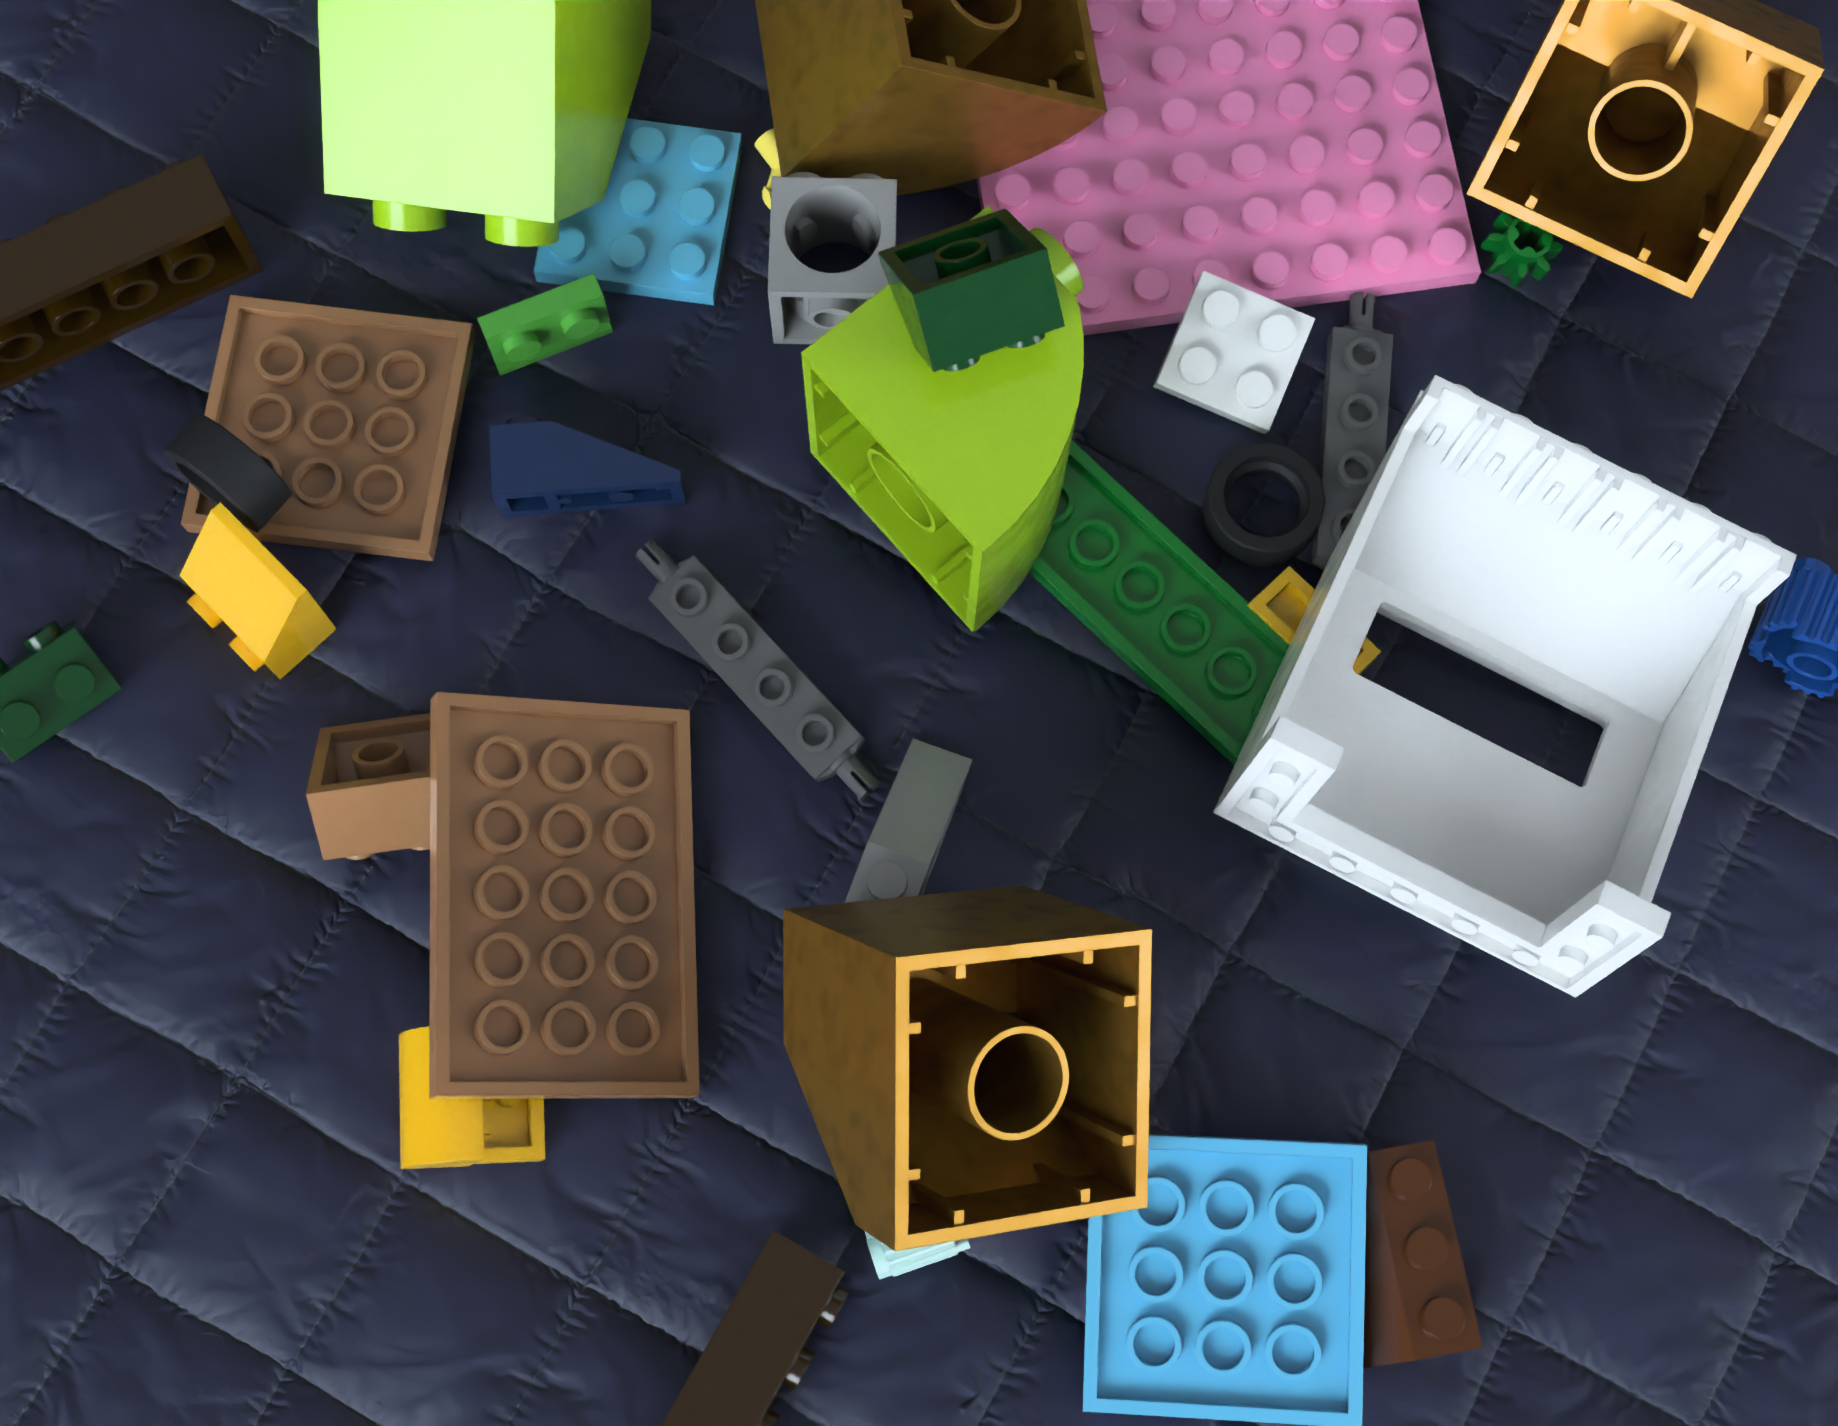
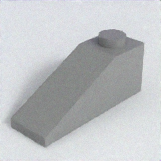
[845,738,973,903]

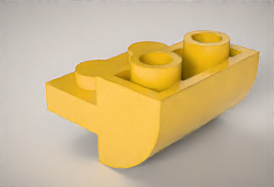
[399,1026,546,1169]

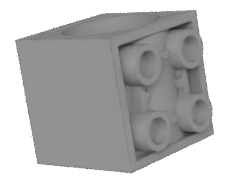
[768,172,897,344]

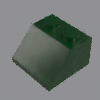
[878,209,1065,372]

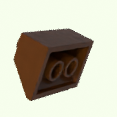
[1363,1140,1483,1369]

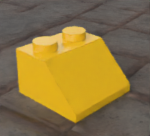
[179,502,336,680]

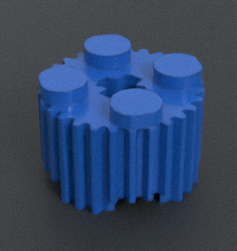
[1748,557,1838,698]

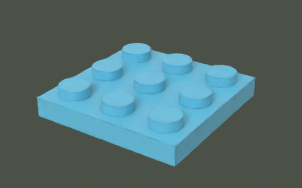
[534,118,743,306]

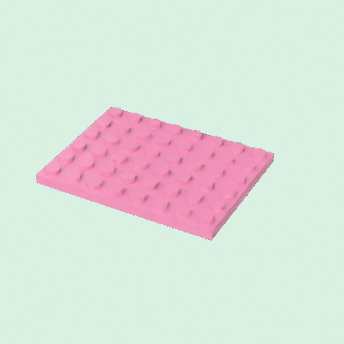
[976,0,1481,336]

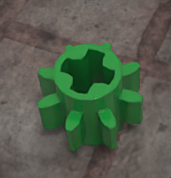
[1481,212,1563,287]

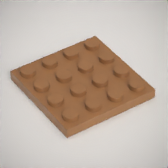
[181,295,476,562]

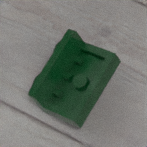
[0,619,122,763]

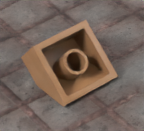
[306,713,430,860]

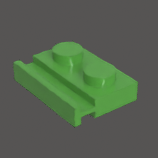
[477,273,613,376]

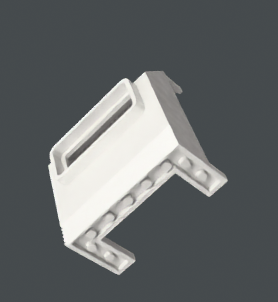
[1213,375,1797,998]

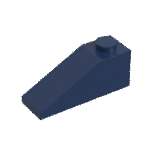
[489,416,686,517]

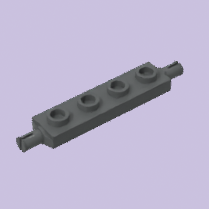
[1311,292,1393,570]
[635,539,880,801]

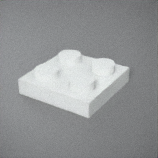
[1153,270,1315,434]

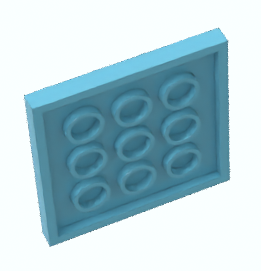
[1083,1134,1367,1426]

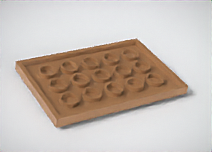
[429,692,700,1099]

